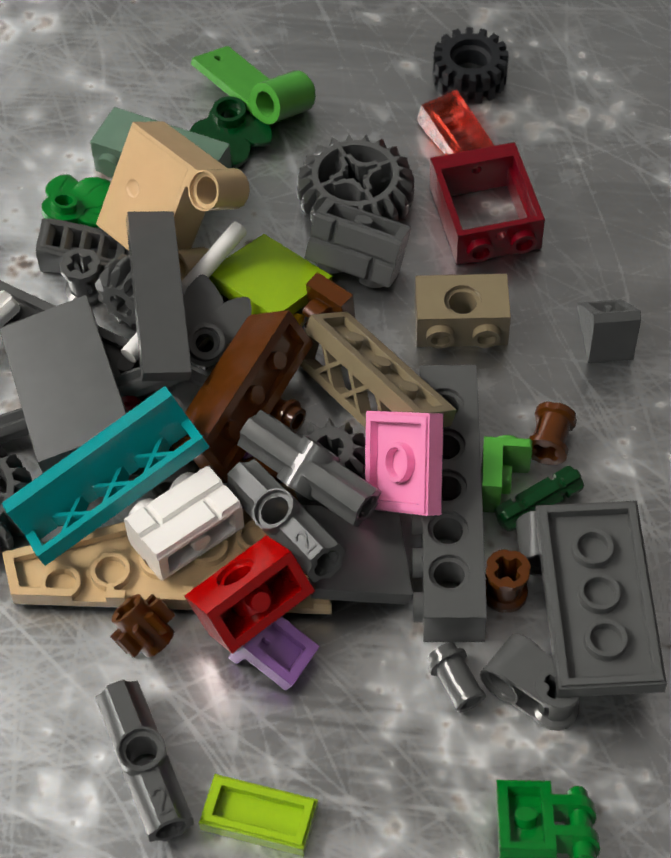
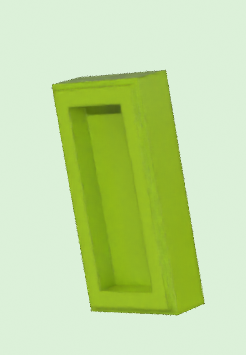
[199,774,319,857]

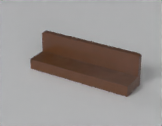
[168,310,314,483]

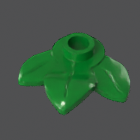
[41,174,111,227]

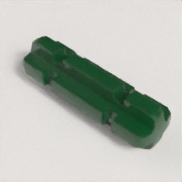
[494,466,584,532]

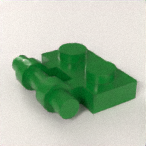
[496,780,600,858]

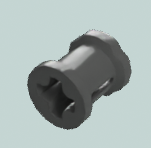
[60,248,101,306]

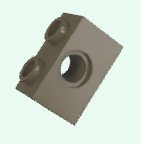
[415,274,511,349]

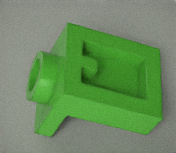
[481,435,533,513]

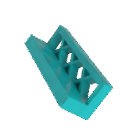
[1,386,210,566]

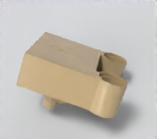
[96,121,250,281]

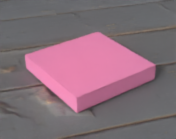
[365,411,443,516]

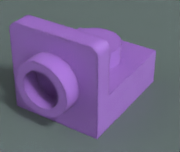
[228,617,320,690]

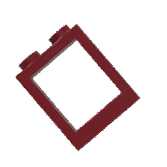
[429,142,545,265]

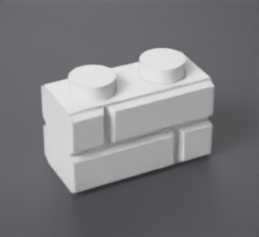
[124,466,244,581]

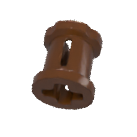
[528,402,577,465]
[485,549,531,613]

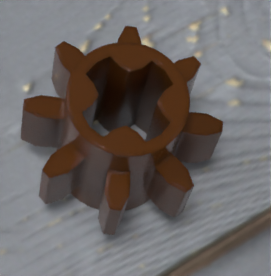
[111,594,175,658]

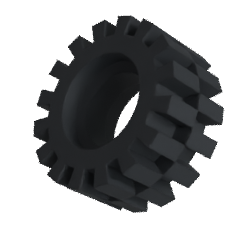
[433,27,509,105]

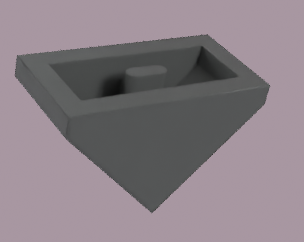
[577,299,641,363]

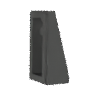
[36,218,129,275]

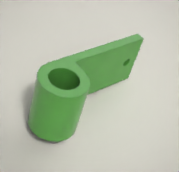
[191,46,316,124]

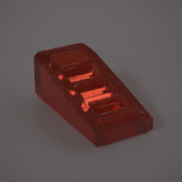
[416,90,494,169]

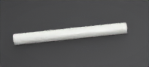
[121,221,247,363]

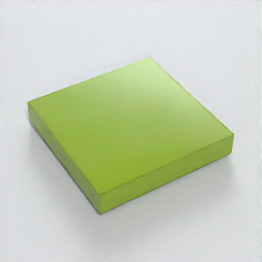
[209,234,333,315]

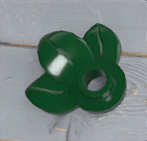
[190,96,272,168]

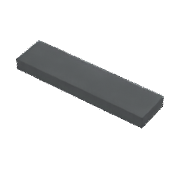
[126,211,192,382]

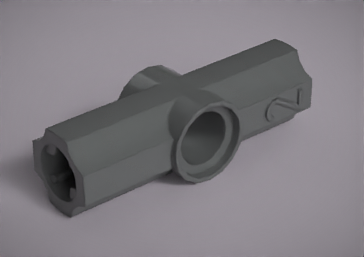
[237,410,382,527]
[226,459,346,583]
[95,679,194,842]

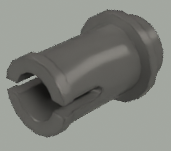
[428,642,486,713]

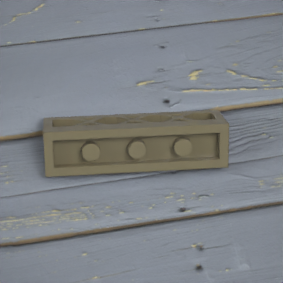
[300,311,457,429]

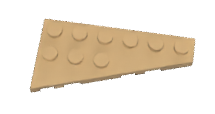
[2,483,332,614]

